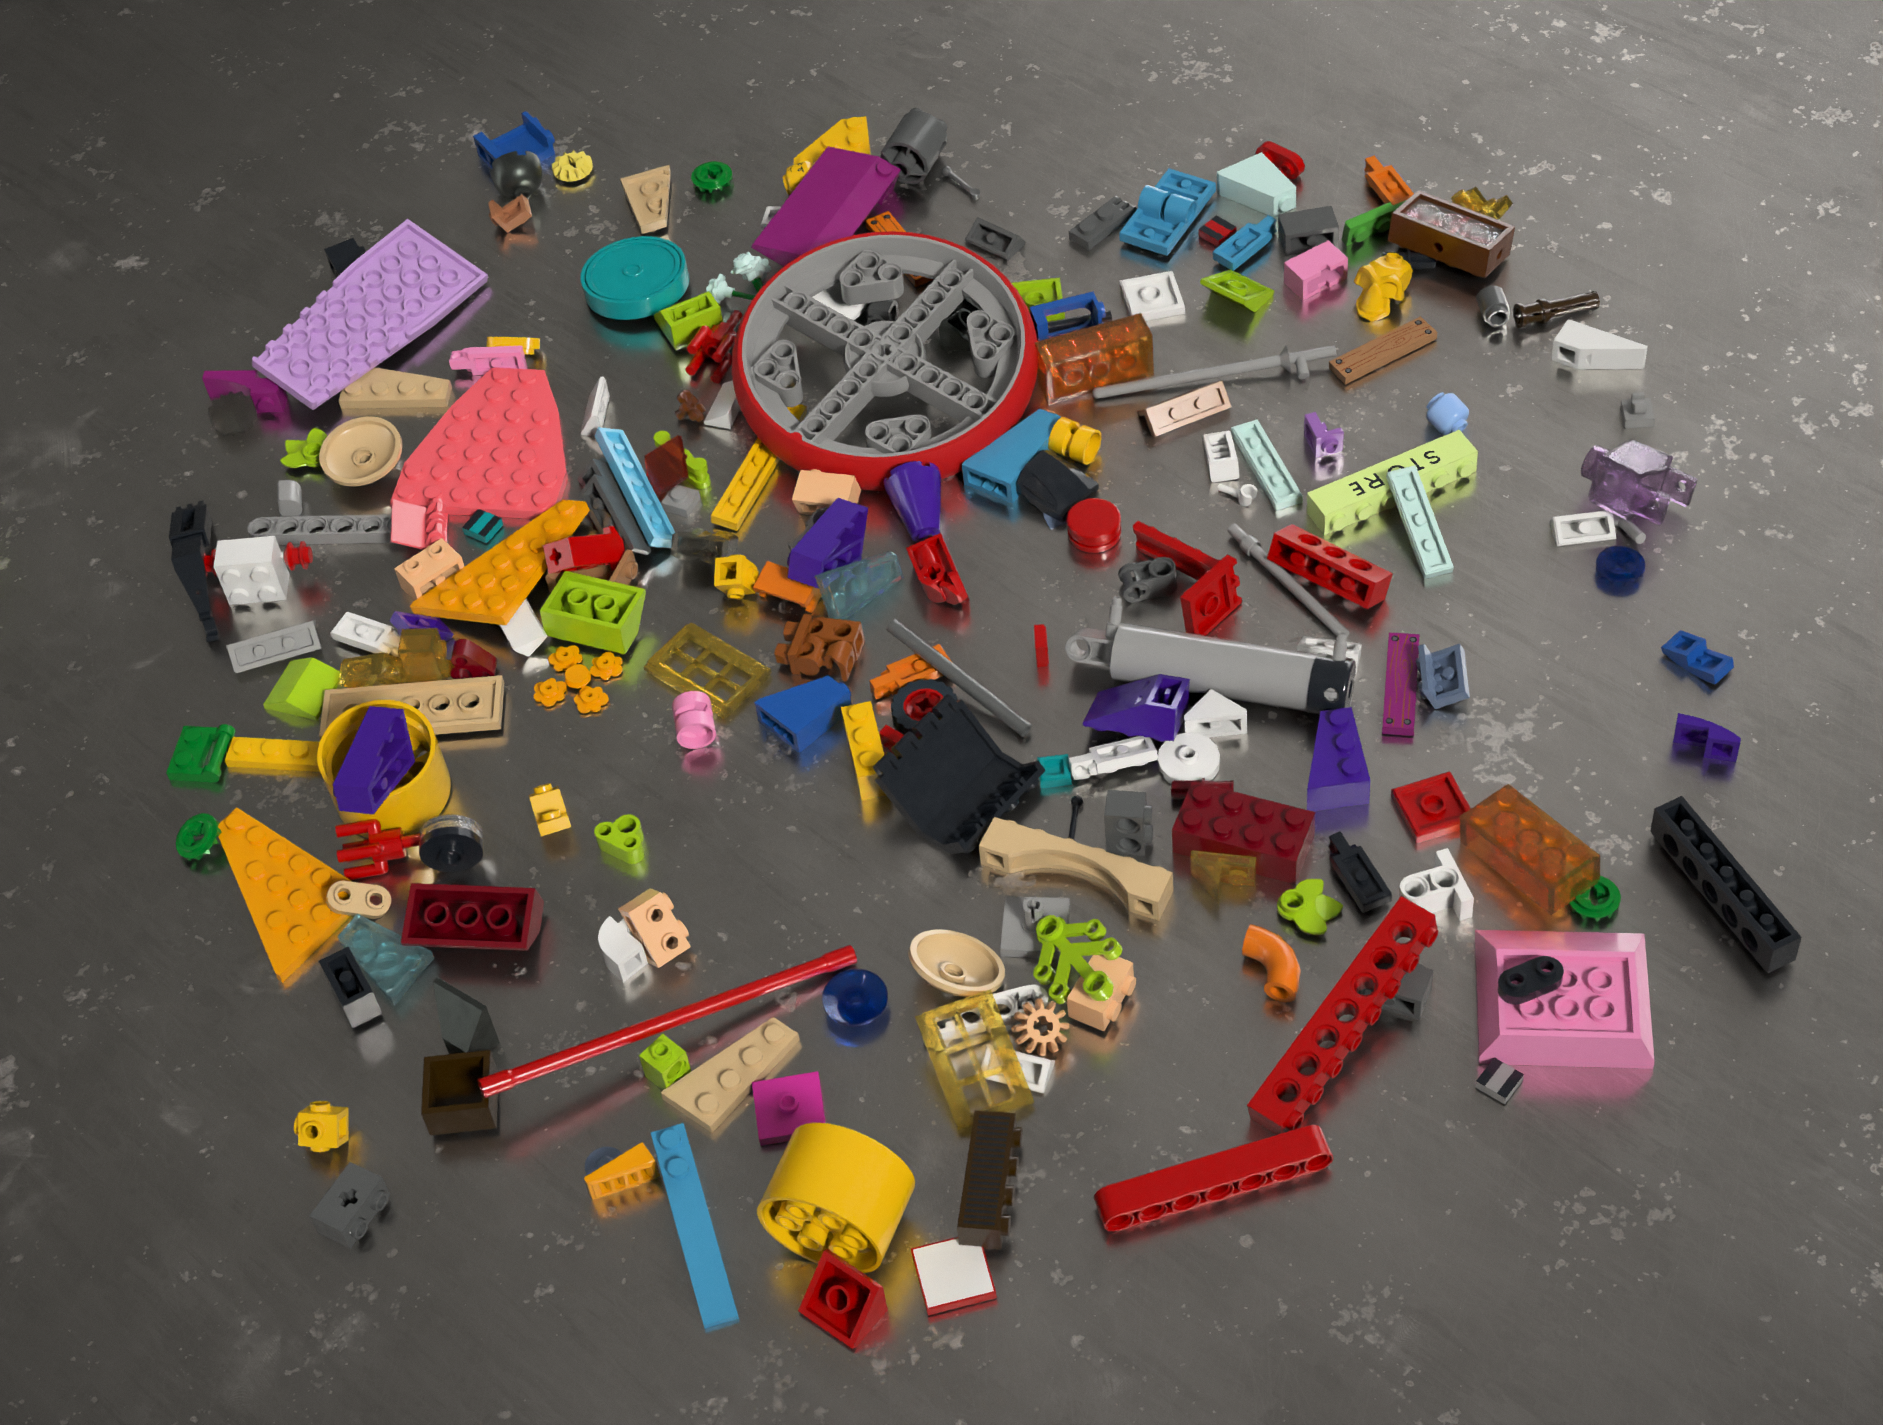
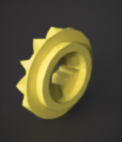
[552,150,593,182]

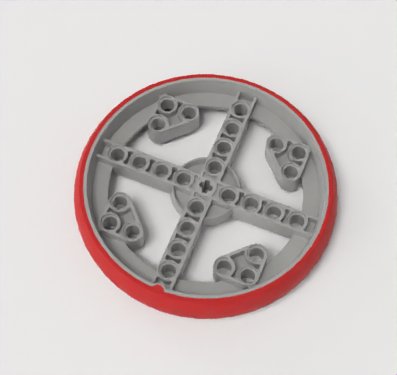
[732,231,1039,491]

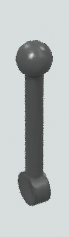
[941,166,980,199]

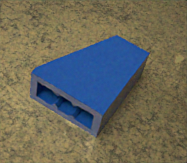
[754,675,852,753]

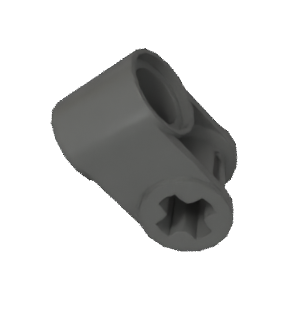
[1118,557,1177,603]

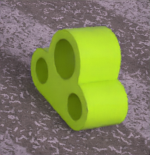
[594,814,645,864]

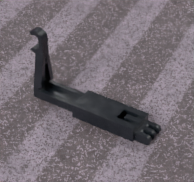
[169,500,220,643]

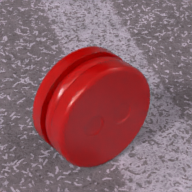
[1067,498,1122,553]

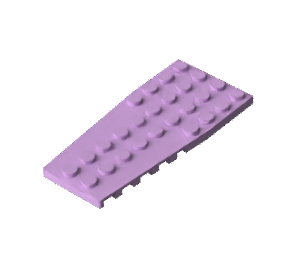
[252,219,488,410]

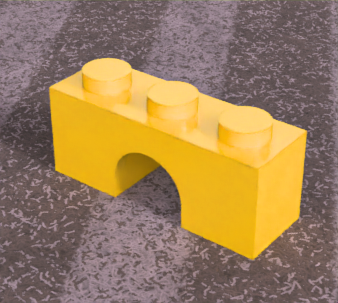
[841,701,886,801]

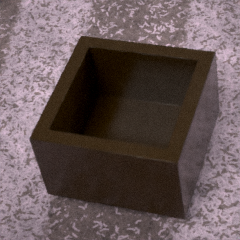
[421,1050,498,1135]

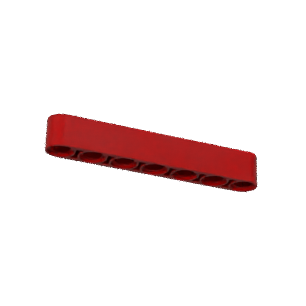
[1093,1125,1334,1232]

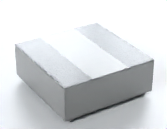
[1475,1057,1524,1104]

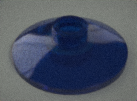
[822,969,888,1027]

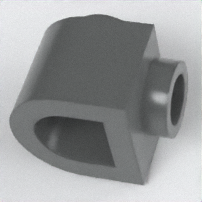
[865,299,898,324]

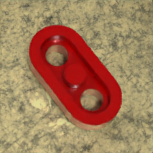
[1256,141,1305,179]

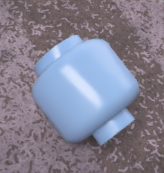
[1426,392,1469,435]

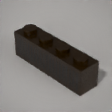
[957,1110,1023,1250]

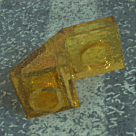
[1451,187,1513,220]
[338,652,411,688]

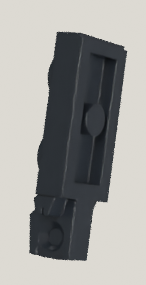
[1328,831,1392,913]

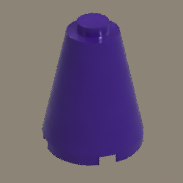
[884,461,941,543]

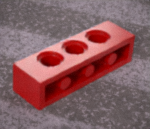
[1267,524,1393,609]

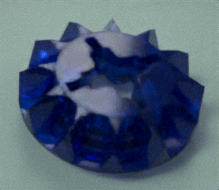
[1596,546,1645,587]

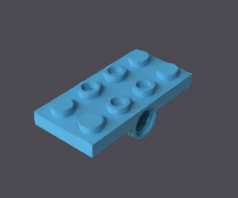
[1119,168,1216,256]

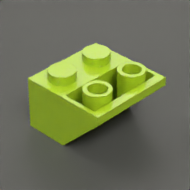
[654,291,723,351]

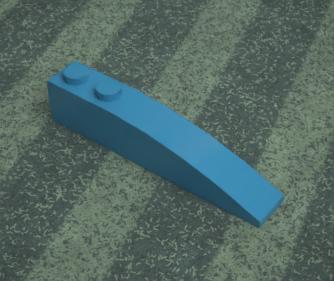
[651,1123,739,1329]

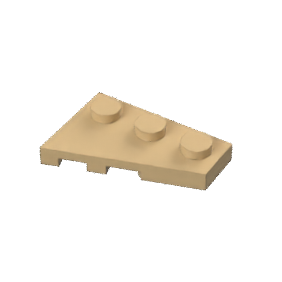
[620,165,671,234]

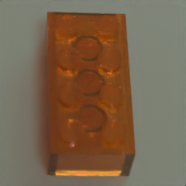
[1035,313,1154,405]
[1460,784,1600,915]

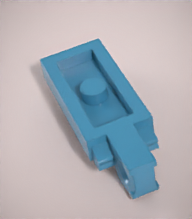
[1213,215,1277,271]

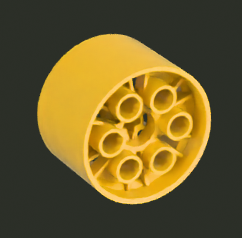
[317,700,451,838]
[757,1123,915,1273]

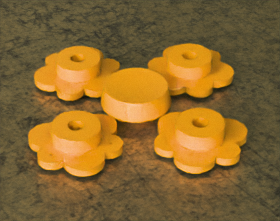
[534,645,623,714]

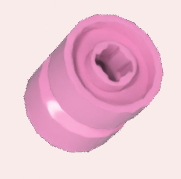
[672,691,716,749]

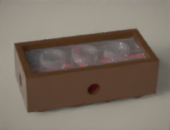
[1388,190,1515,278]

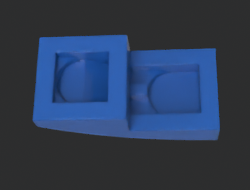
[1661,630,1734,684]

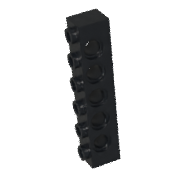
[1650,796,1802,974]

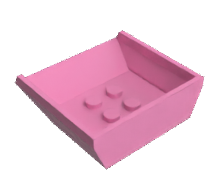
[1474,930,1655,1069]

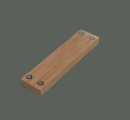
[1329,316,1437,385]

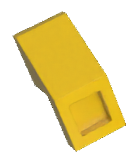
[529,783,571,836]

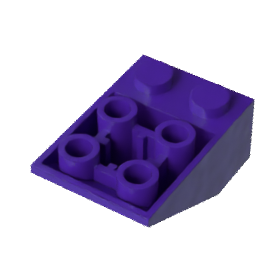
[1083,674,1190,741]

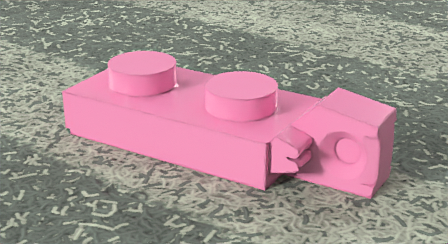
[449,346,527,376]

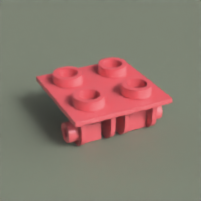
[390,498,448,550]

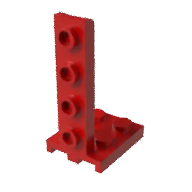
[1133,521,1242,636]

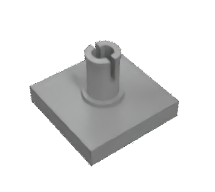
[1000,896,1071,959]

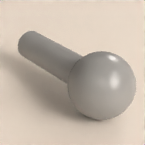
[1609,505,1646,544]

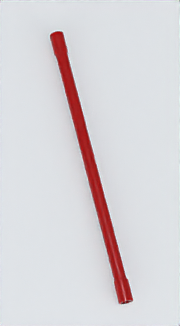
[478,945,857,1098]

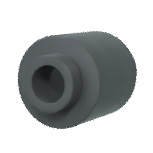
[1476,285,1511,327]

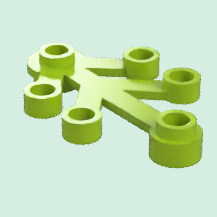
[1033,915,1122,1004]

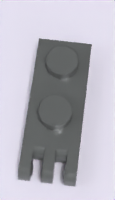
[1069,196,1137,251]

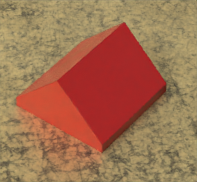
[798,1249,888,1349]

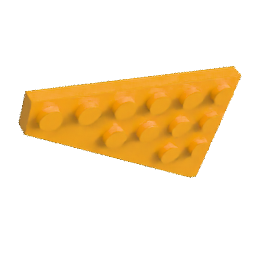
[410,499,590,625]
[218,807,352,983]

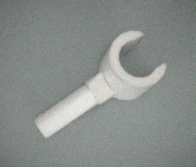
[1217,484,1257,507]

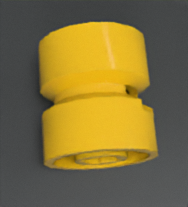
[1048,417,1102,465]

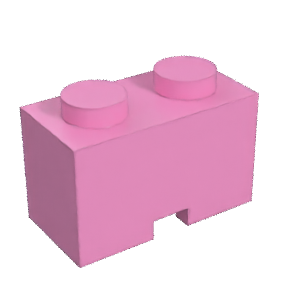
[1284,240,1348,301]

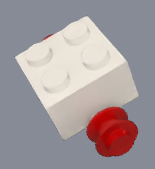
[204,536,313,605]

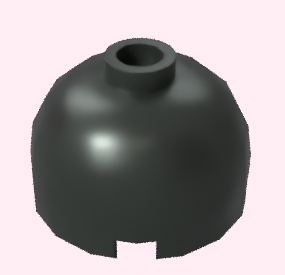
[489,151,543,199]

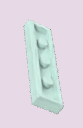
[1231,419,1303,511]
[1386,465,1454,579]

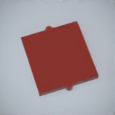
[644,435,689,497]

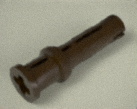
[1513,291,1600,329]

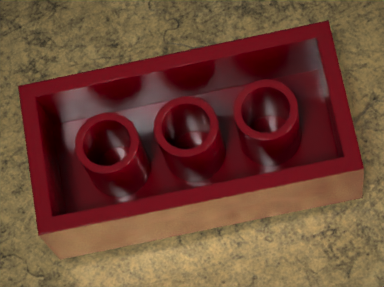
[1172,781,1315,885]

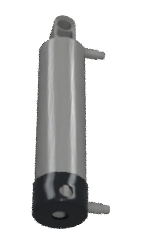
[1065,596,1356,716]

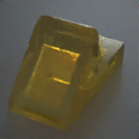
[1191,850,1256,903]

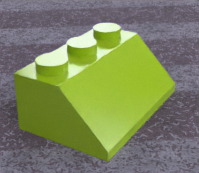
[540,571,646,654]

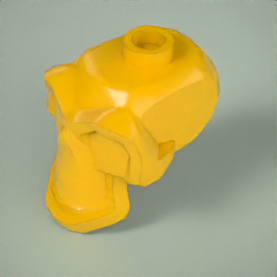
[1354,253,1413,321]

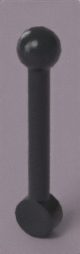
[1068,795,1083,841]

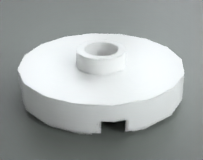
[1157,733,1220,784]

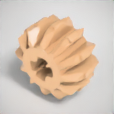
[1011,998,1069,1057]

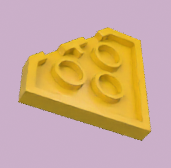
[793,116,871,165]

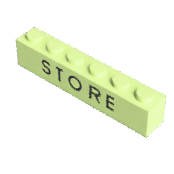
[1307,430,1478,535]

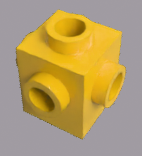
[714,554,759,599]
[294,1101,349,1152]

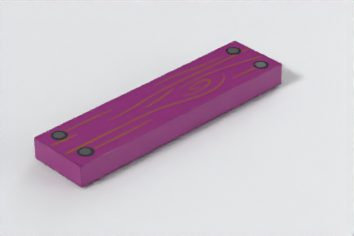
[1382,632,1420,736]

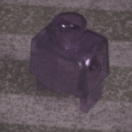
[1581,439,1698,525]

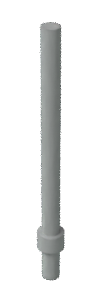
[1228,524,1350,637]

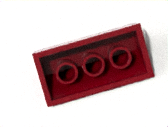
[401,883,544,951]

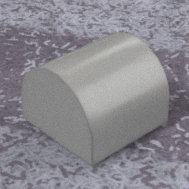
[277,480,302,517]

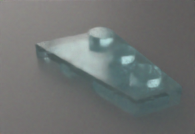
[815,551,904,620]
[337,914,435,1006]

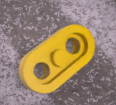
[486,337,540,355]

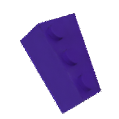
[787,498,868,589]
[333,706,415,815]
[1307,707,1371,811]

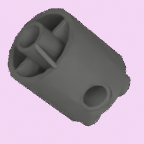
[880,108,948,184]

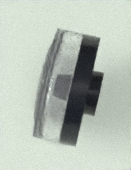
[419,815,483,872]

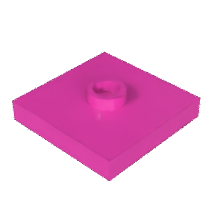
[752,1071,826,1146]

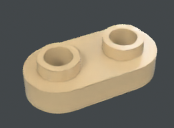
[326,880,391,919]

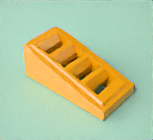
[584,1142,660,1200]

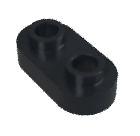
[1498,956,1564,1005]

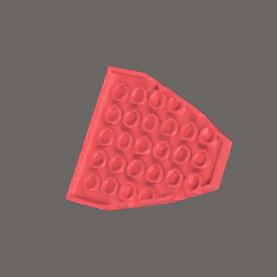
[390,367,568,519]

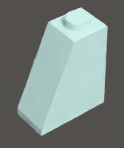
[1217,152,1296,218]

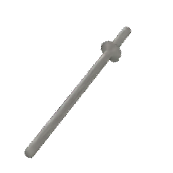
[1092,345,1337,399]

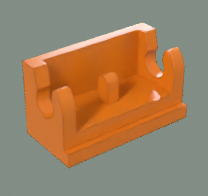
[753,561,825,613]

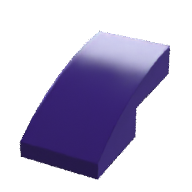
[1673,713,1741,763]

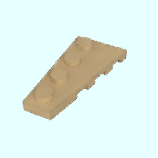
[339,367,452,409]
[660,1017,800,1133]

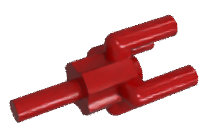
[685,310,743,384]
[335,819,430,880]

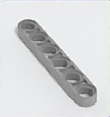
[247,514,393,545]

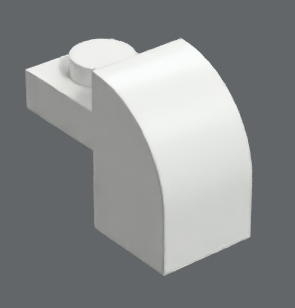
[598,916,648,983]

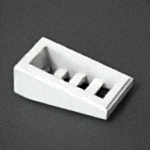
[1202,431,1239,483]

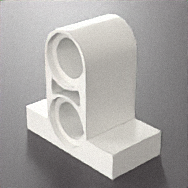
[1399,848,1474,921]

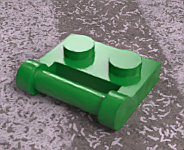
[166,724,236,783]

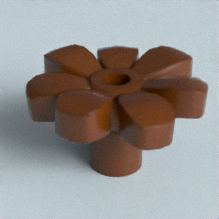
[675,390,706,422]

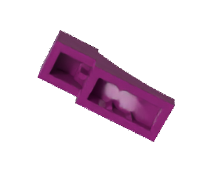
[202,370,288,413]

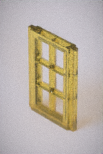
[644,622,772,719]
[915,989,1034,1131]

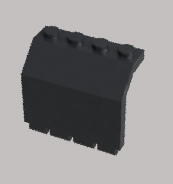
[873,694,1046,854]

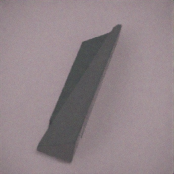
[577,458,651,555]

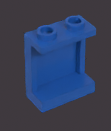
[473,111,555,169]

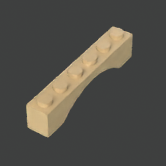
[979,817,1173,921]

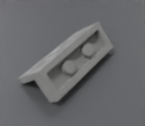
[226,619,322,674]

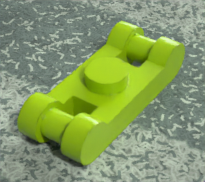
[653,431,711,489]

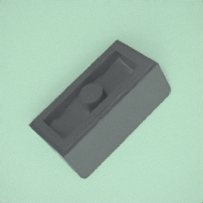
[965,217,1026,261]

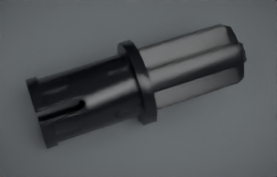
[1381,250,1437,269]

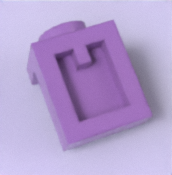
[1304,412,1344,458]

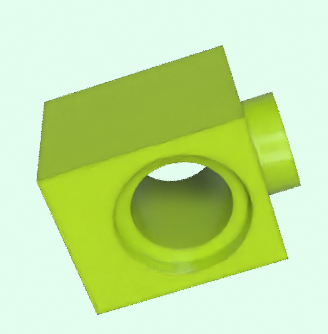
[639,1034,691,1091]

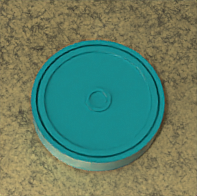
[580,236,690,320]

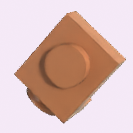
[488,194,532,233]

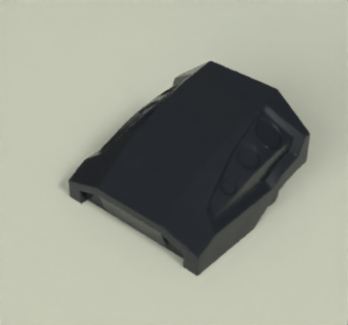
[1016,450,1099,523]

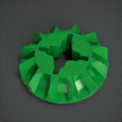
[691,161,733,193]
[176,813,222,861]
[1567,875,1621,922]

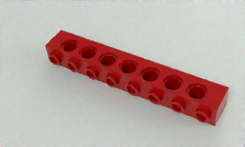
[1247,896,1438,1135]

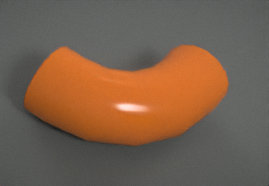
[1242,924,1301,1003]

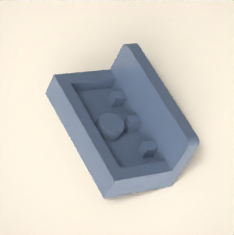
[1416,644,1470,709]

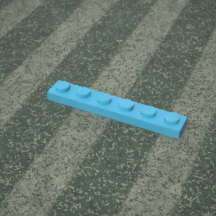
[594,427,679,548]

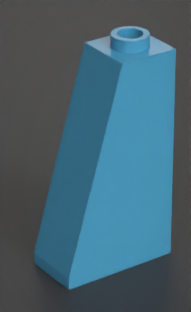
[962,409,1061,504]

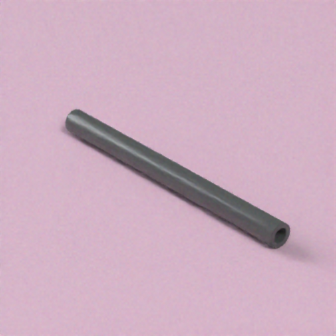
[887,619,1032,737]

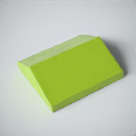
[1200,270,1274,313]
[263,657,344,721]

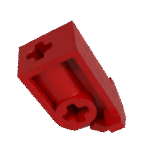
[543,526,625,574]
[906,533,970,605]

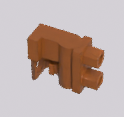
[774,614,865,682]

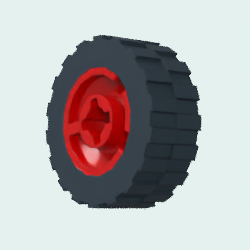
[891,679,958,735]

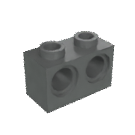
[1104,790,1153,856]

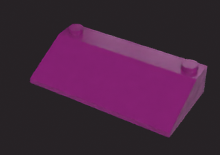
[751,146,901,267]

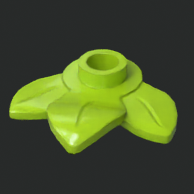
[280,428,327,468]
[1277,879,1343,935]

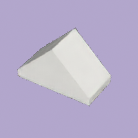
[1184,689,1247,738]

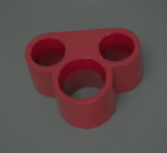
[450,639,497,679]

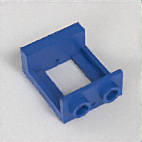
[1029,291,1107,366]

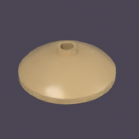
[319,416,402,486]
[908,929,1005,998]

